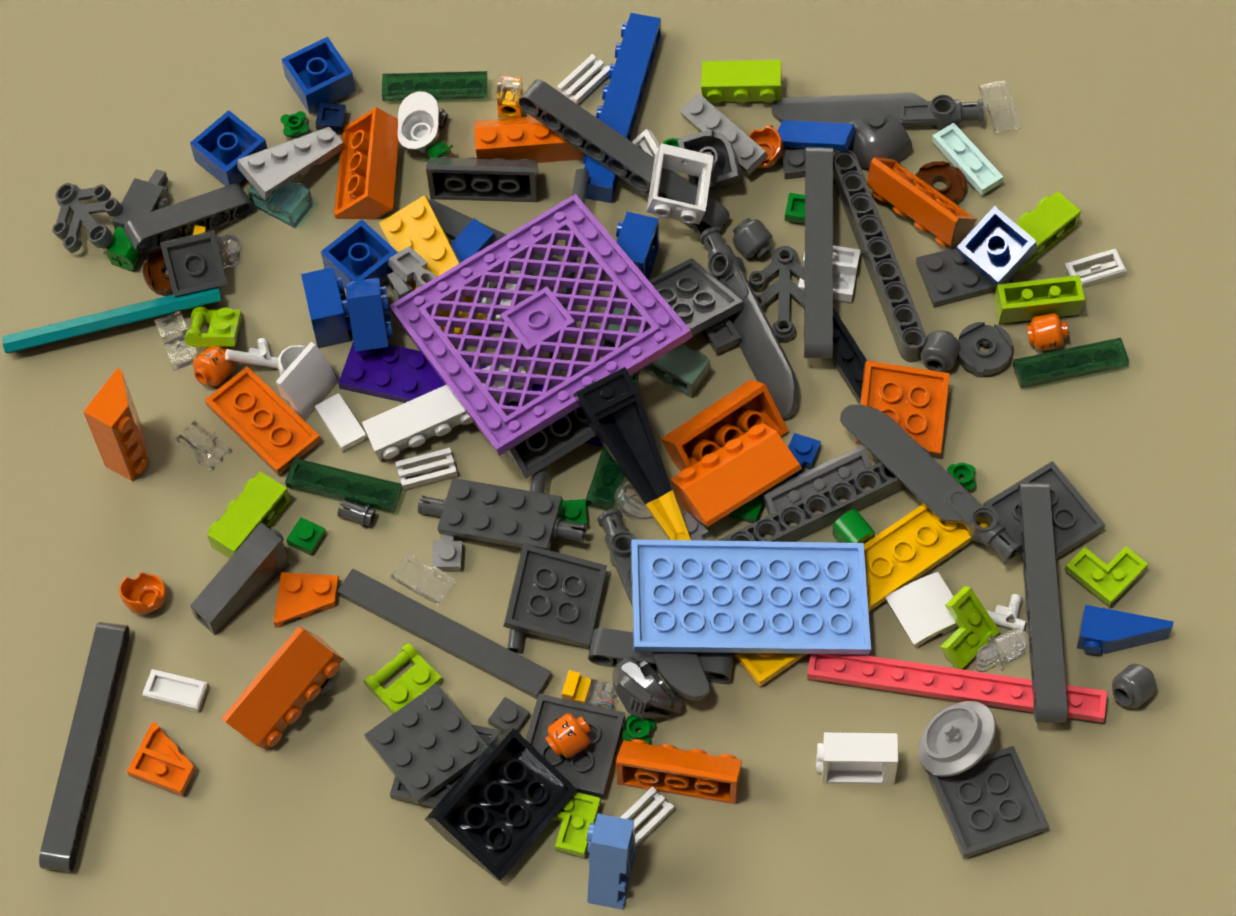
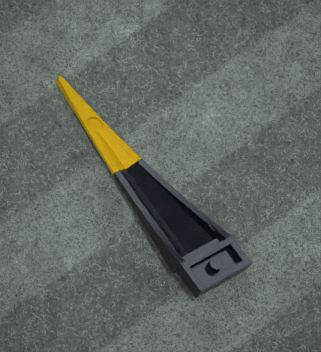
[573,367,691,540]

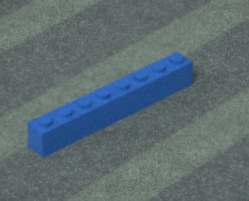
[583,13,661,203]

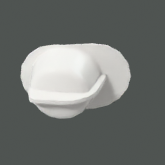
[397,91,439,153]

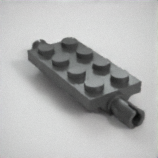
[418,478,587,550]

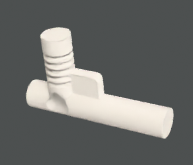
[225,338,278,369]
[986,594,1026,632]

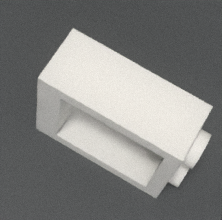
[646,143,714,224]
[816,732,898,784]

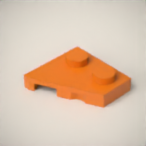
[273,572,340,628]
[127,722,195,796]

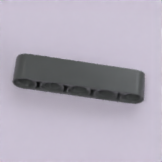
[123,184,254,253]
[588,628,735,683]

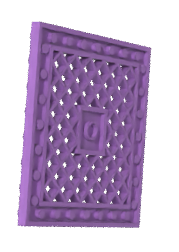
[389,194,692,456]

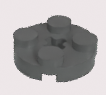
[958,322,1012,378]

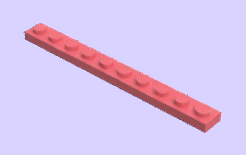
[807,654,1107,723]

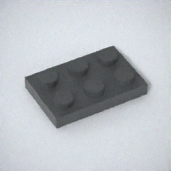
[916,247,1013,308]

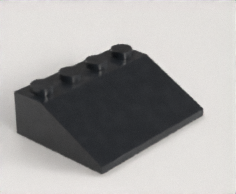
[425,728,577,881]

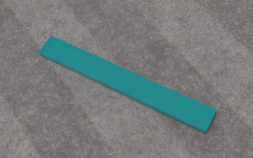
[2,287,221,353]

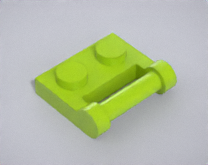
[185,306,242,347]
[363,643,443,714]

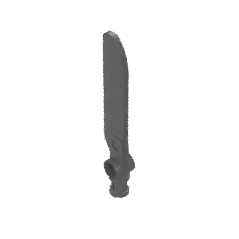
[772,93,984,130]
[699,227,798,419]
[840,405,1023,564]
[597,508,709,701]

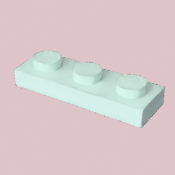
[932,123,1004,196]

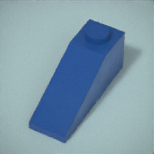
[1077,605,1174,654]

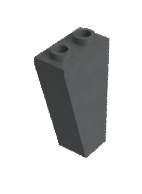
[190,523,289,635]

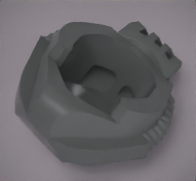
[612,657,682,718]

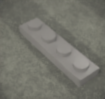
[679,93,768,175]
[761,446,871,515]

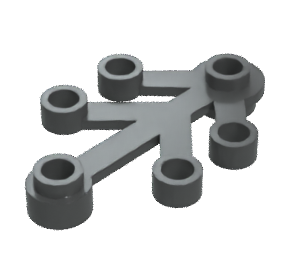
[52,183,122,253]
[749,246,804,343]

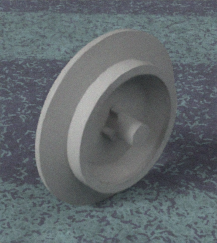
[918,701,996,777]

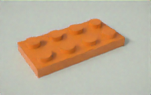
[205,366,321,476]

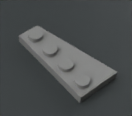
[237,127,343,200]

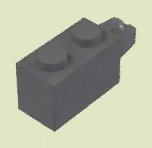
[112,169,169,230]

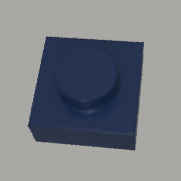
[315,103,347,133]

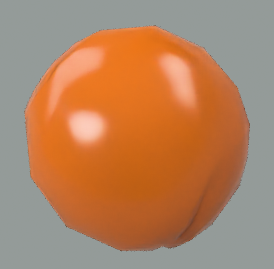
[749,126,784,168]
[119,572,167,615]

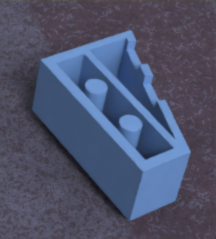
[587,814,636,910]

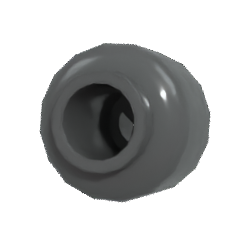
[733,218,773,259]
[920,330,960,372]
[1112,664,1157,708]

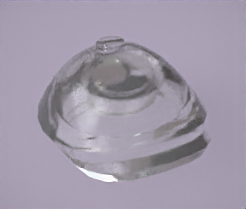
[615,480,654,522]

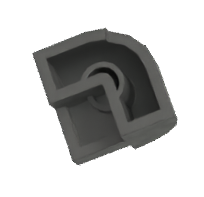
[848,106,913,170]
[678,130,741,189]

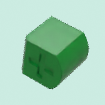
[106,226,142,271]
[832,509,875,544]

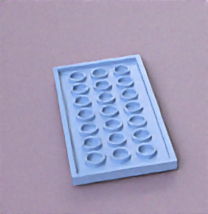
[631,539,871,654]

